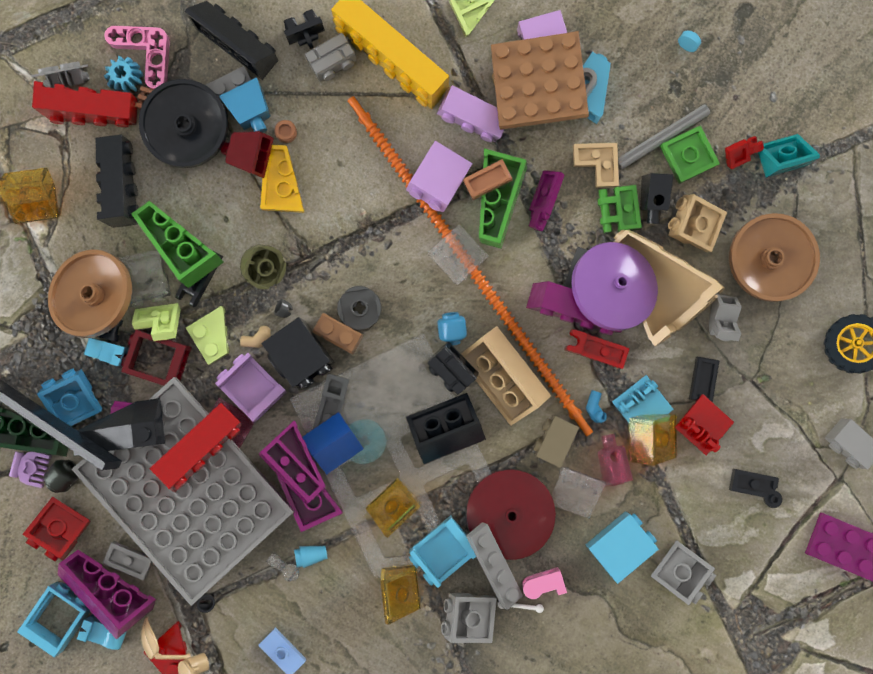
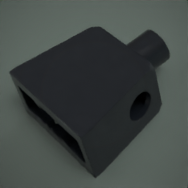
[640,173,673,224]

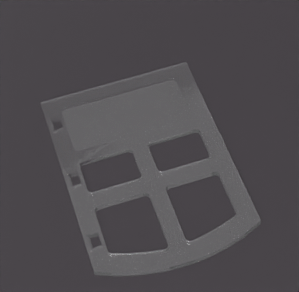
[290,333,491,578]

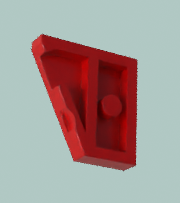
[144,621,187,674]

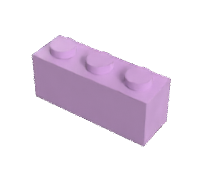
[437,85,504,142]

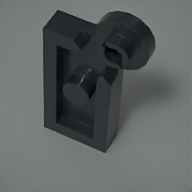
[729,468,782,508]

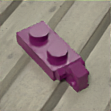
[529,170,565,232]

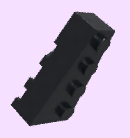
[95,134,139,228]

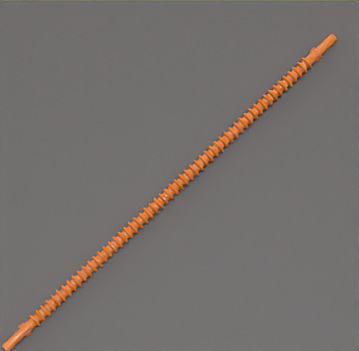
[348,96,593,437]

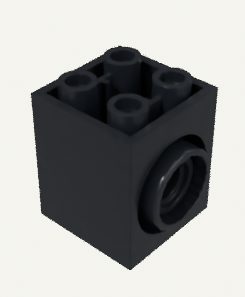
[261,317,335,389]

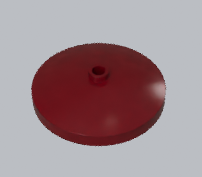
[466,469,556,560]

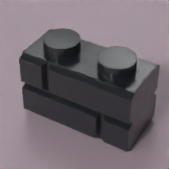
[427,342,479,395]

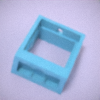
[17,581,90,657]

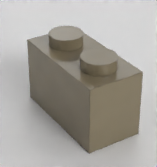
[533,415,579,468]

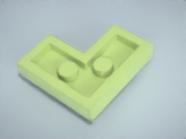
[132,303,181,341]

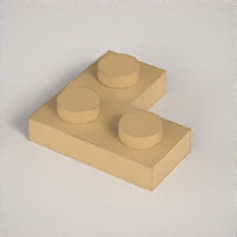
[573,143,619,188]

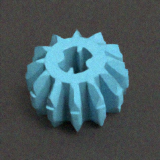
[104,56,143,93]

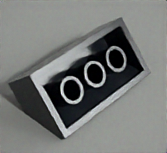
[184,1,278,80]

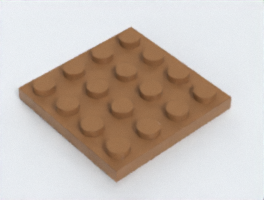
[491,31,589,130]

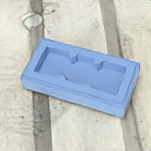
[258,627,306,674]

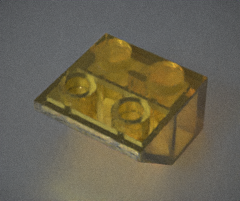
[0,168,59,224]

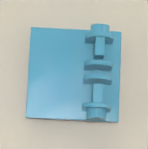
[612,375,674,436]

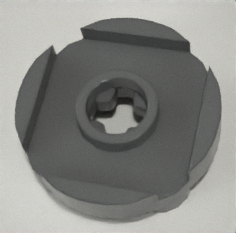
[337,286,382,330]

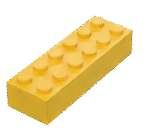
[331,0,449,109]

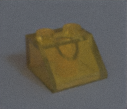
[628,414,677,466]

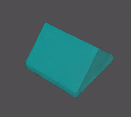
[758,134,820,178]

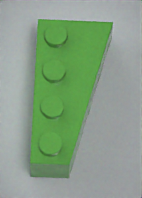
[479,148,527,249]
[131,201,224,288]

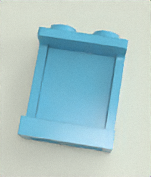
[409,515,476,588]

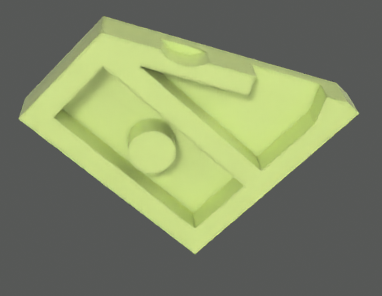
[448,0,495,37]
[186,306,229,365]

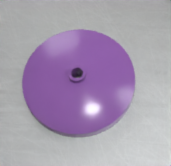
[572,242,658,331]

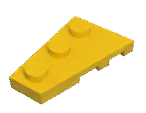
[260,145,305,213]

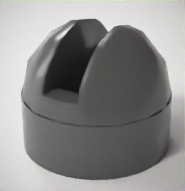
[274,299,293,318]

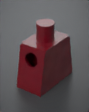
[221,131,274,178]

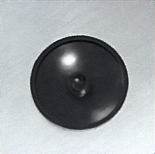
[139,79,228,168]

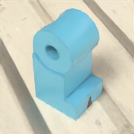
[84,338,129,367]
[77,614,127,650]

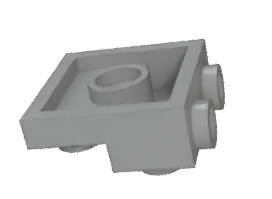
[651,540,717,605]
[441,593,497,643]

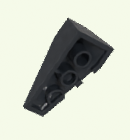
[73,398,165,456]

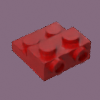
[22,496,91,562]

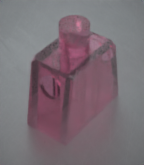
[598,434,633,487]

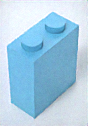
[585,511,659,584]

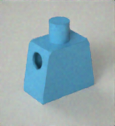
[219,78,270,133]

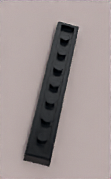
[0,379,122,471]

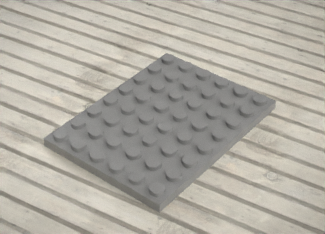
[72,377,295,606]

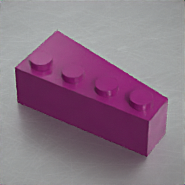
[276,474,343,532]
[58,550,156,639]

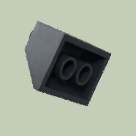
[406,393,486,464]

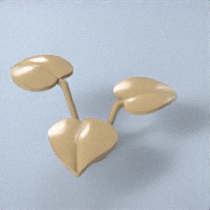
[141,617,209,674]

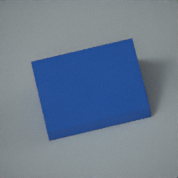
[302,412,364,475]

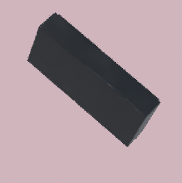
[689,357,720,402]

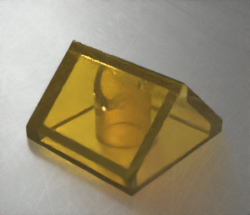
[366,478,421,538]
[380,565,421,625]

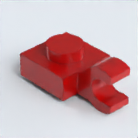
[725,136,764,170]

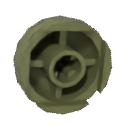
[240,244,286,290]

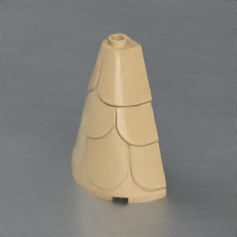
[614,230,725,346]

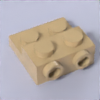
[668,194,727,252]

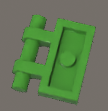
[597,185,642,233]

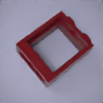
[121,330,192,386]

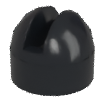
[196,593,215,613]

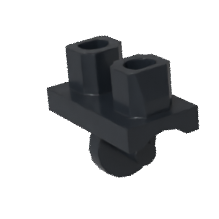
[284,9,325,49]

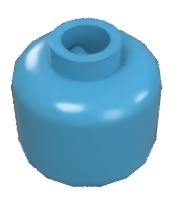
[437,312,467,345]

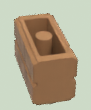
[312,313,363,354]

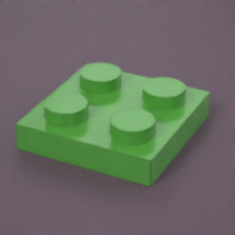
[660,125,720,184]

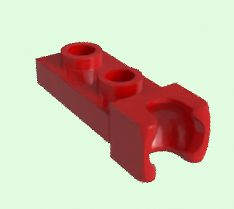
[564,329,630,369]

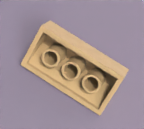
[461,326,551,426]

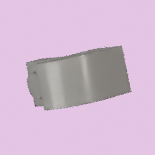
[709,294,742,341]

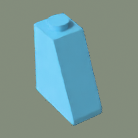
[583,51,611,124]

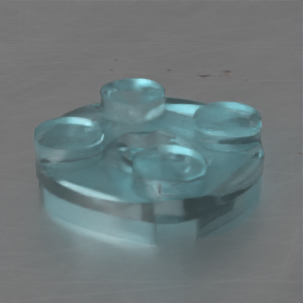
[349,419,386,464]

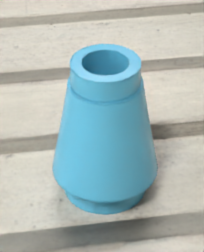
[294,546,328,568]

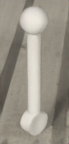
[498,600,544,613]

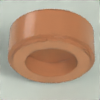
[274,120,297,143]

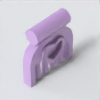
[9,451,52,488]

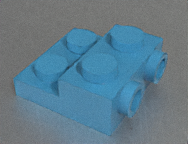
[37,368,103,426]

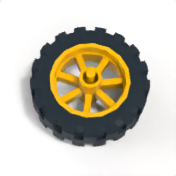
[824,314,873,374]

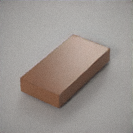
[463,159,513,200]

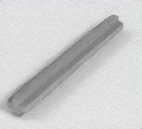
[618,104,710,169]

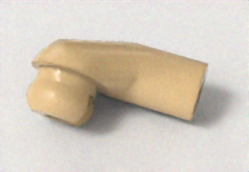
[240,326,271,348]

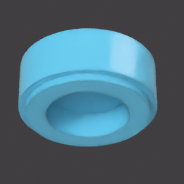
[678,31,701,52]

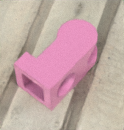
[522,567,567,599]

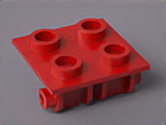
[674,394,734,456]

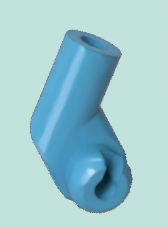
[586,390,607,423]

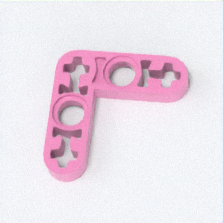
[104,26,170,89]

